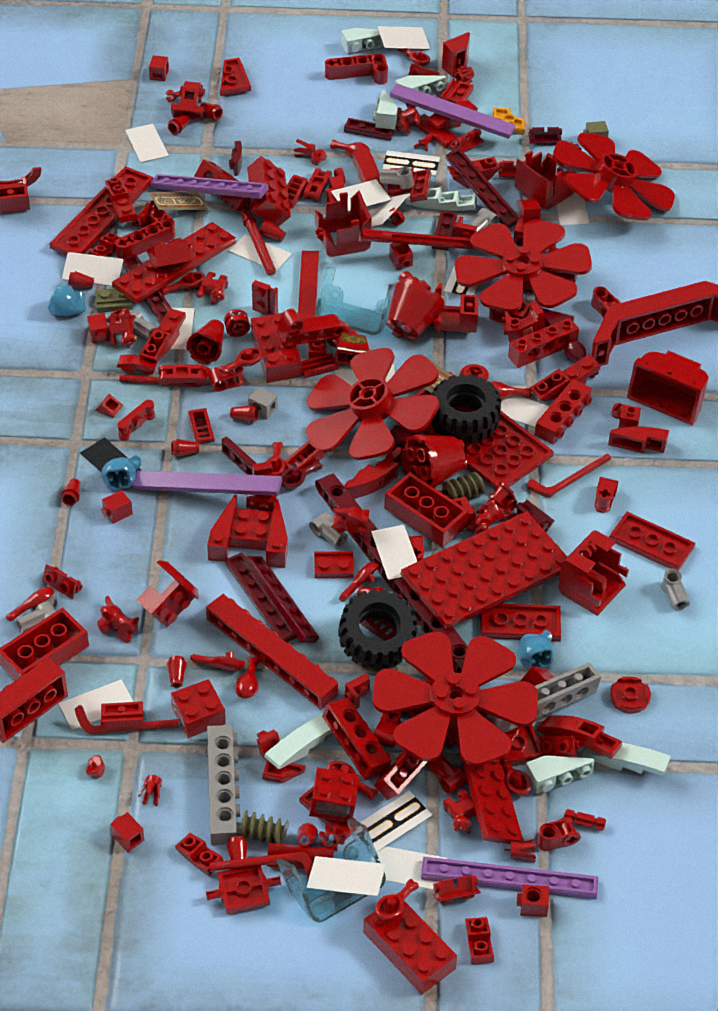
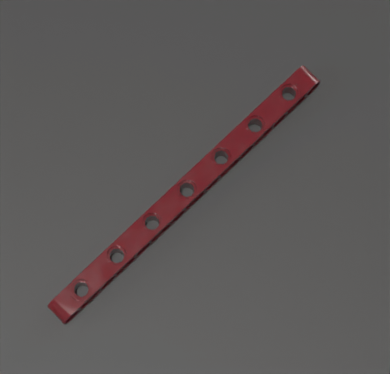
[315,473,468,673]

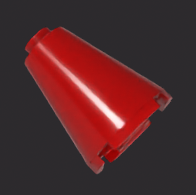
[186,319,225,365]

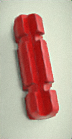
[564,809,606,831]

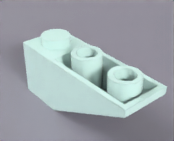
[341,28,384,54]
[395,76,446,103]
[373,90,398,130]
[525,756,594,794]

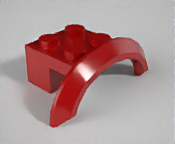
[0,167,41,213]
[433,283,478,333]
[137,560,199,627]

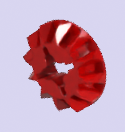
[460,364,489,382]

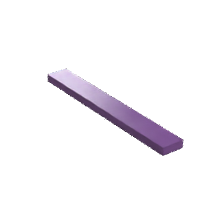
[390,83,516,139]
[150,174,269,199]
[132,470,282,496]
[421,856,598,899]

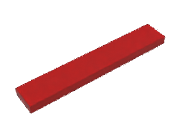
[298,250,319,319]

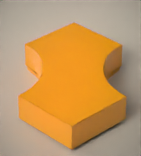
[493,108,525,134]

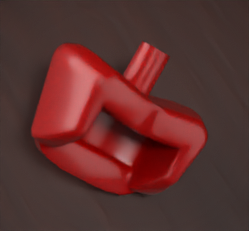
[311,149,327,165]
[389,208,405,226]
[86,755,105,778]

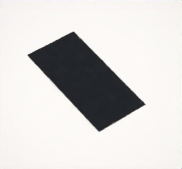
[80,437,142,473]

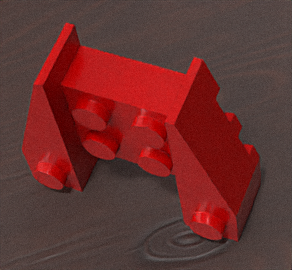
[207,495,288,568]

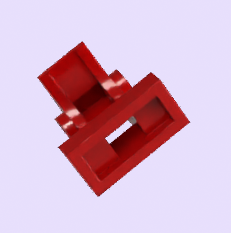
[171,81,205,120]
[502,301,546,342]
[246,461,277,512]

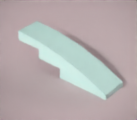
[406,187,477,211]
[264,714,333,769]
[582,743,671,776]

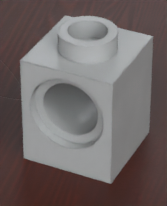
[248,387,278,419]

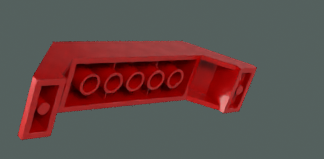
[591,281,718,366]

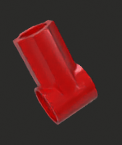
[426,754,468,794]

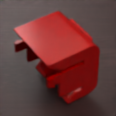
[514,151,576,210]
[315,190,372,257]
[558,530,629,616]

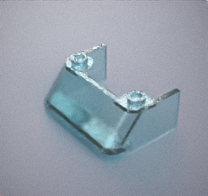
[315,267,395,335]
[277,819,386,922]

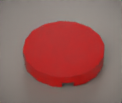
[609,676,651,714]

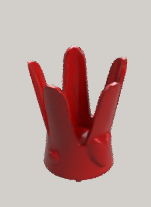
[294,139,316,157]
[138,775,162,806]
[504,839,536,862]

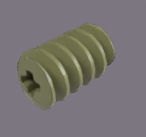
[442,472,485,499]
[241,810,289,844]

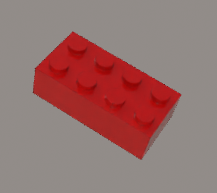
[247,156,291,227]
[250,313,302,383]
[384,472,469,548]
[0,607,89,681]
[0,657,68,743]
[363,901,457,995]

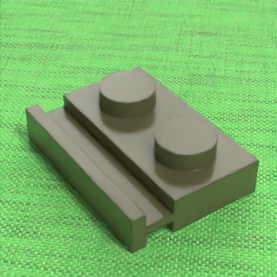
[95,289,133,313]

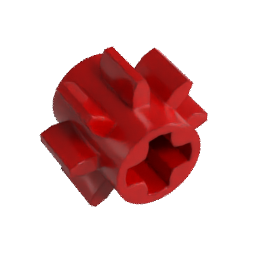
[455,64,474,83]
[318,824,345,852]

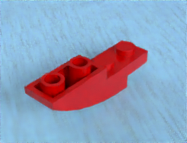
[105,177,137,223]
[139,308,186,361]
[530,354,600,401]
[344,447,402,499]
[537,715,622,759]

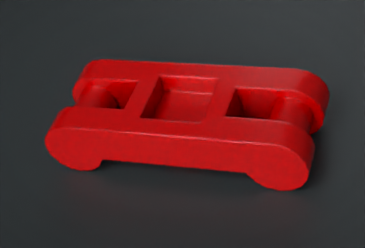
[303,168,332,202]
[158,364,206,386]
[117,400,155,441]

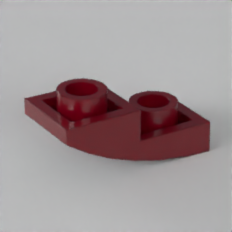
[229,141,242,176]

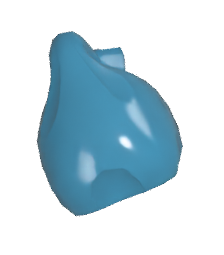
[48,285,86,316]
[102,455,141,490]
[518,630,554,670]

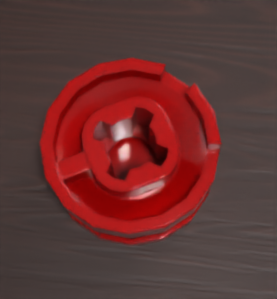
[223,309,251,337]

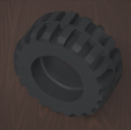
[431,374,501,444]
[338,589,418,670]

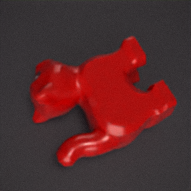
[396,103,421,134]
[196,272,228,305]
[109,313,137,347]
[331,507,370,537]
[442,789,478,834]

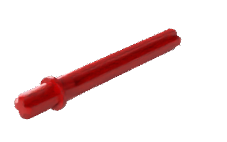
[241,209,276,276]

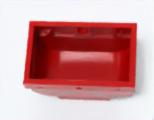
[627,350,709,426]

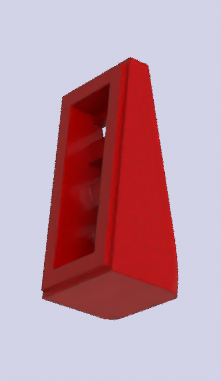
[287,175,308,208]
[187,408,215,444]
[285,439,325,469]
[360,617,396,641]

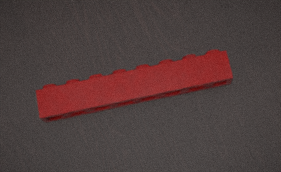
[206,594,338,710]

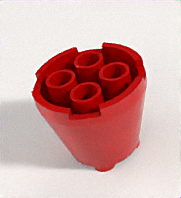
[386,279,445,342]
[401,434,467,488]

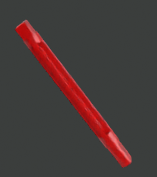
[360,229,476,250]

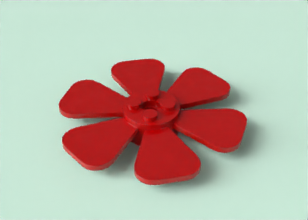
[552,133,675,221]
[454,219,592,313]
[305,348,440,460]
[372,632,538,766]

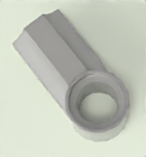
[379,167,414,189]
[468,208,499,232]
[121,310,157,340]
[309,512,348,547]
[661,569,690,611]
[16,602,56,633]

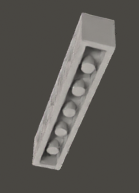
[486,663,601,733]
[207,725,241,846]

